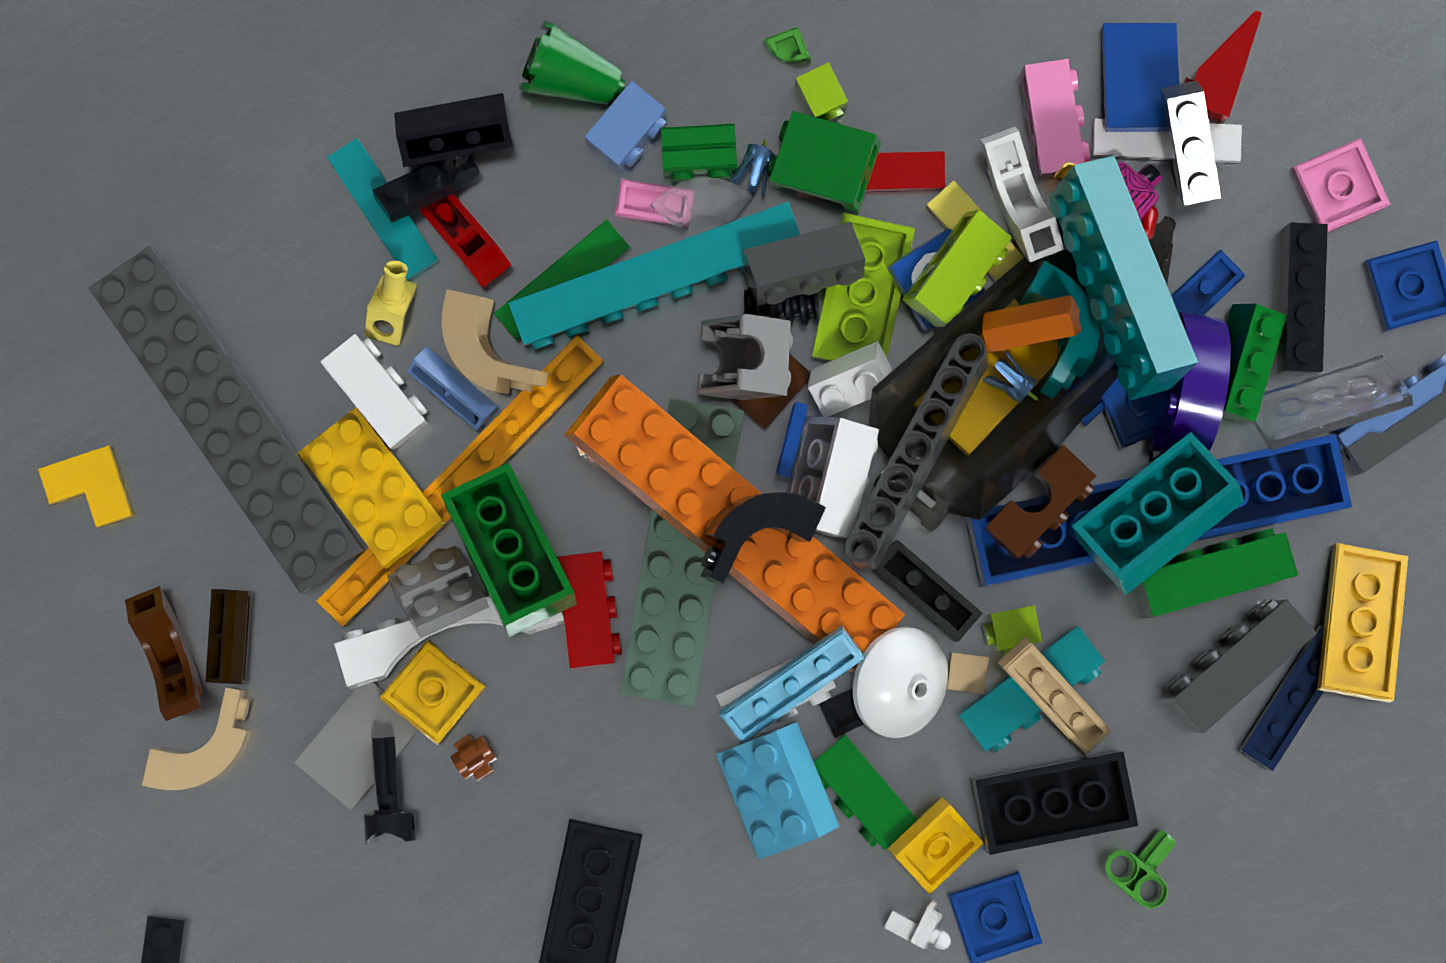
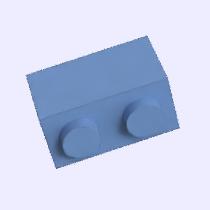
[584,81,667,171]

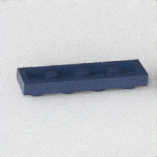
[1239,625,1324,771]

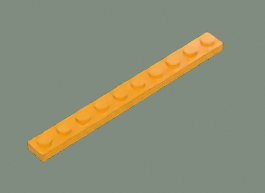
[316,335,604,627]

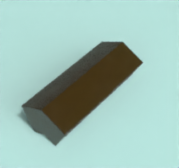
[205,589,251,684]

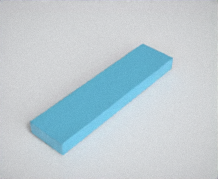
[719,625,865,743]

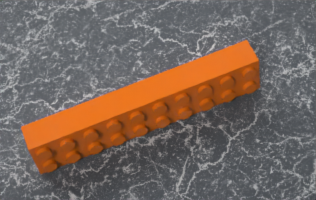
[564,374,905,673]

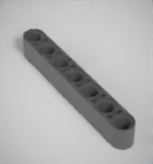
[845,333,989,572]

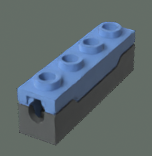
[1336,354,1446,475]

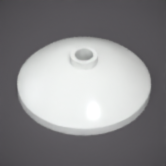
[853,626,948,738]

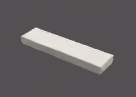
[1092,118,1242,163]

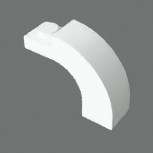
[980,126,1064,262]

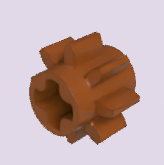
[450,734,497,781]

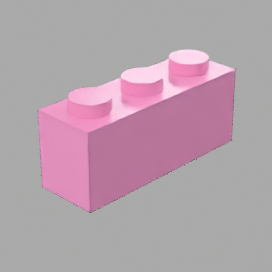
[1021,59,1090,180]

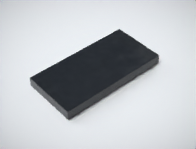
[539,819,643,963]

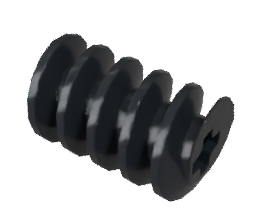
[744,286,819,326]

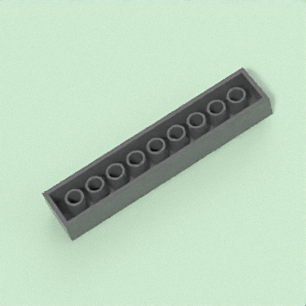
[88,245,366,595]

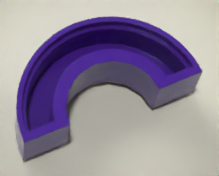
[1149,311,1231,459]

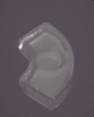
[650,178,753,229]

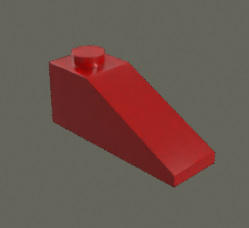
[1183,10,1262,124]
[419,194,511,288]

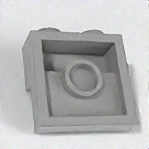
[387,546,489,638]

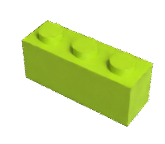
[902,210,1012,327]

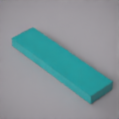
[327,137,439,281]

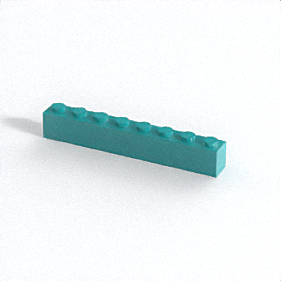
[508,201,801,350]

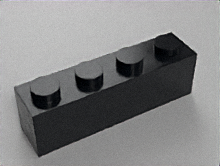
[1277,222,1328,377]

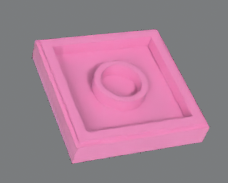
[1291,138,1391,233]

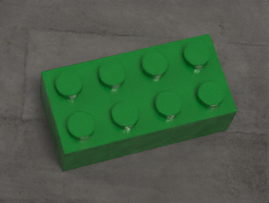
[441,463,577,637]
[1133,528,1299,619]

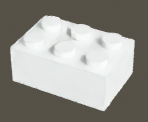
[787,416,879,538]

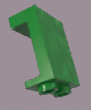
[768,111,881,213]

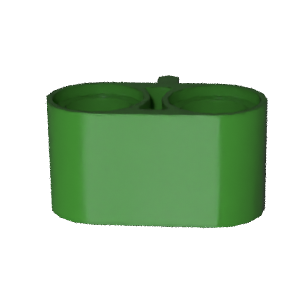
[1100,830,1176,909]

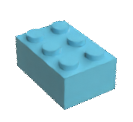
[716,722,840,860]

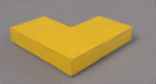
[38,445,134,528]

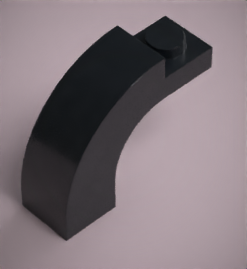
[700,492,826,584]

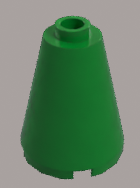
[519,20,626,105]

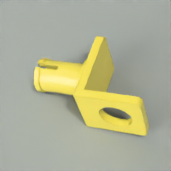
[364,261,417,346]

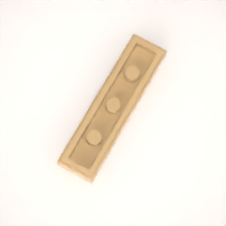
[997,637,1112,756]

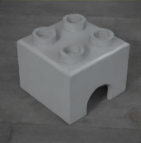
[698,314,793,400]

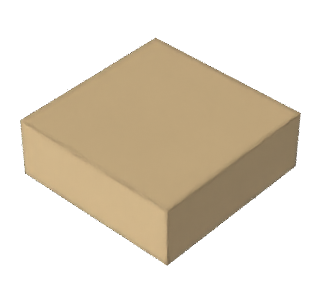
[947,652,989,694]

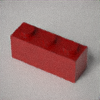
[557,551,622,668]

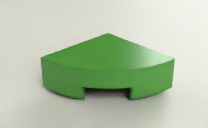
[764,26,811,65]

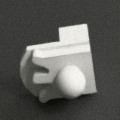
[884,900,951,950]

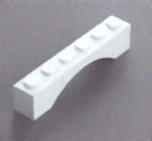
[334,591,565,690]

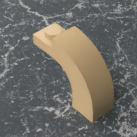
[441,289,549,394]
[142,687,252,790]

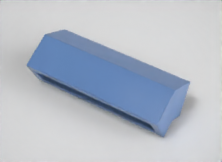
[406,346,499,431]

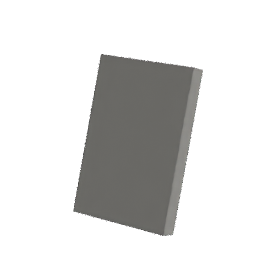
[294,682,418,811]

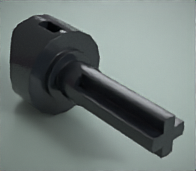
[364,737,416,844]

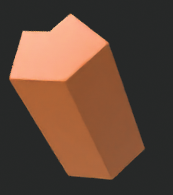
[982,295,1082,353]

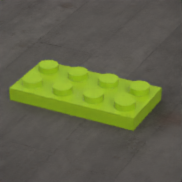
[811,213,915,362]

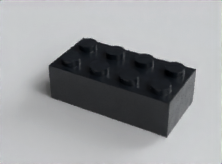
[971,750,1138,855]

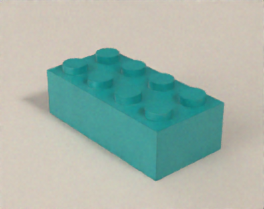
[1072,432,1244,596]

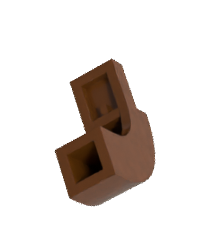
[125,586,203,721]

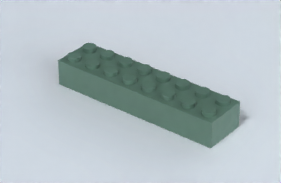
[620,398,744,707]

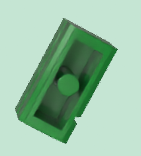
[661,123,737,183]

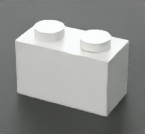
[808,341,894,417]

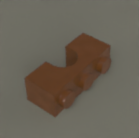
[982,444,1097,560]

